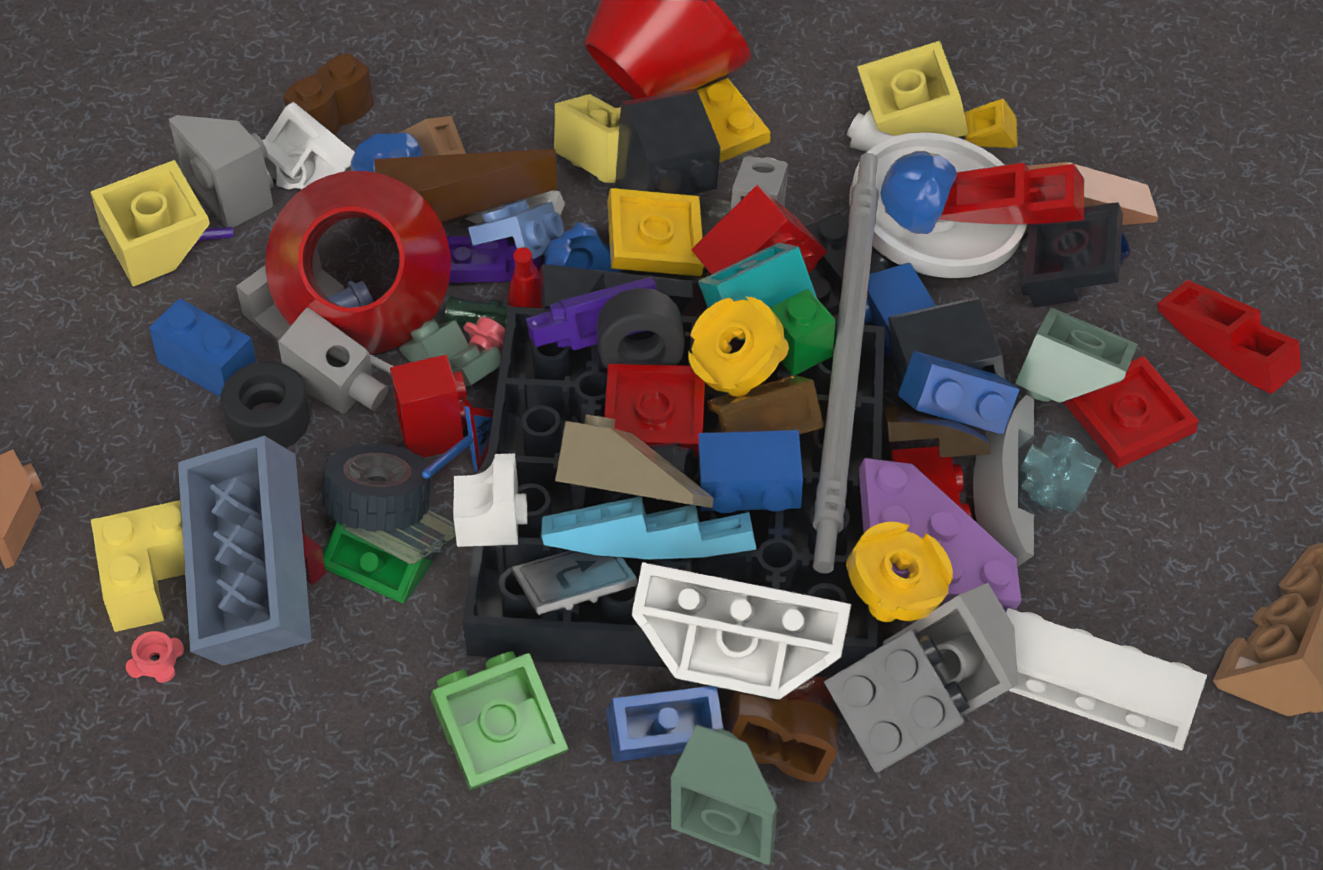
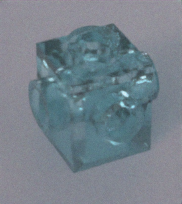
[1019,434,1102,514]

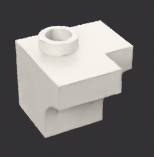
[453,454,527,547]

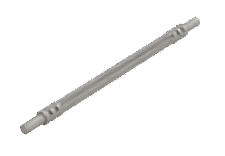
[813,153,879,573]

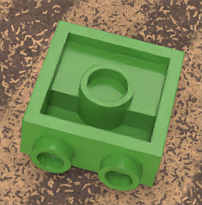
[430,651,568,791]

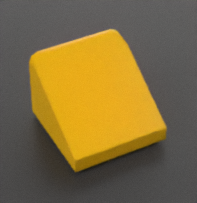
[965,98,1017,148]

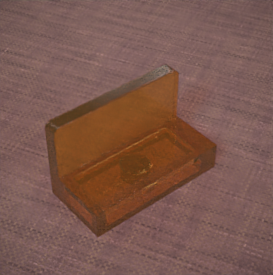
[707,376,824,434]

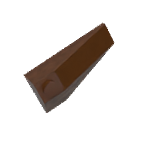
[374,149,557,233]

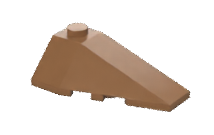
[1213,542,1323,717]

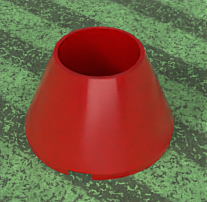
[584,0,751,99]
[265,171,451,355]

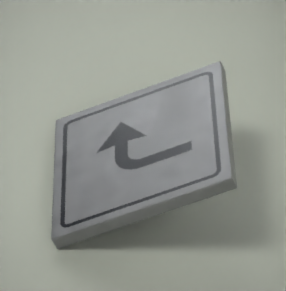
[512,550,638,614]

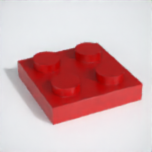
[1063,356,1199,469]
[605,364,705,456]

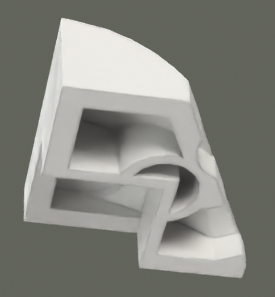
[262,102,355,190]

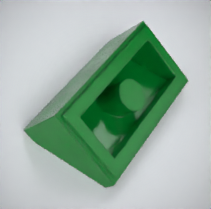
[323,522,433,604]

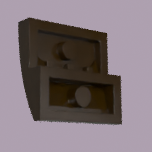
[884,405,990,457]

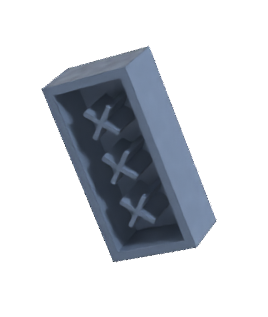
[178,436,312,665]

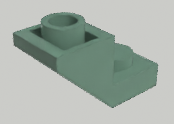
[399,319,502,386]

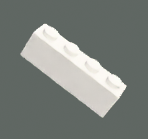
[1006,608,1207,750]

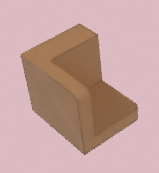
[400,116,466,156]

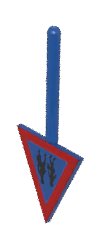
[422,406,494,479]

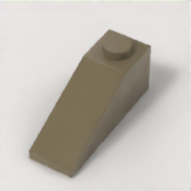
[555,415,714,508]

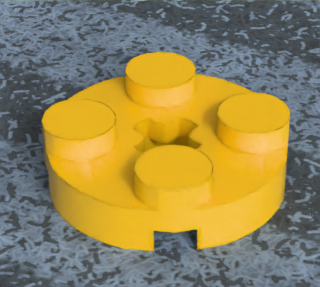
[688,296,789,397]
[846,522,953,622]

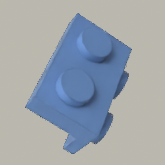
[468,199,564,259]

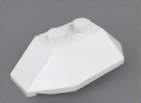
[632,563,851,699]

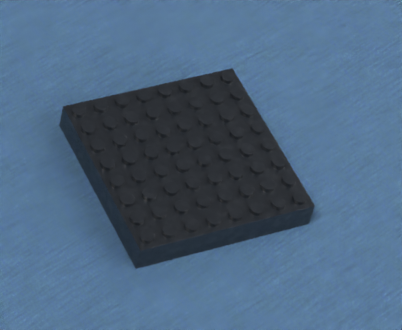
[463,307,885,677]

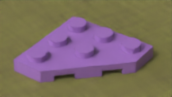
[859,458,1022,611]

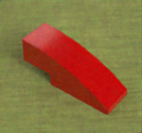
[939,163,1084,224]
[1157,280,1301,394]

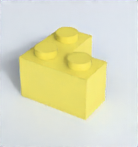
[554,94,621,183]
[91,500,185,632]

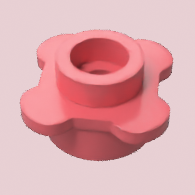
[464,317,506,355]
[126,631,184,683]

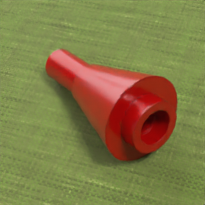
[507,247,542,308]

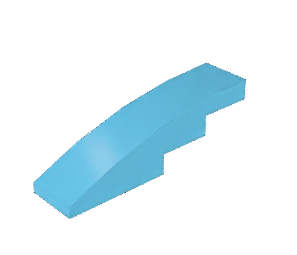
[541,496,756,559]

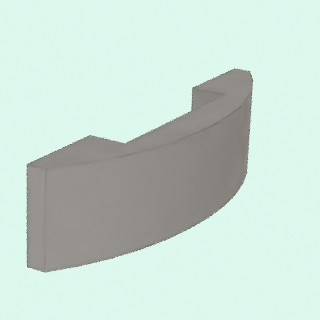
[973,394,1034,567]

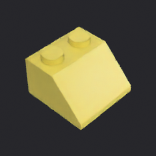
[857,41,969,138]
[91,160,210,287]

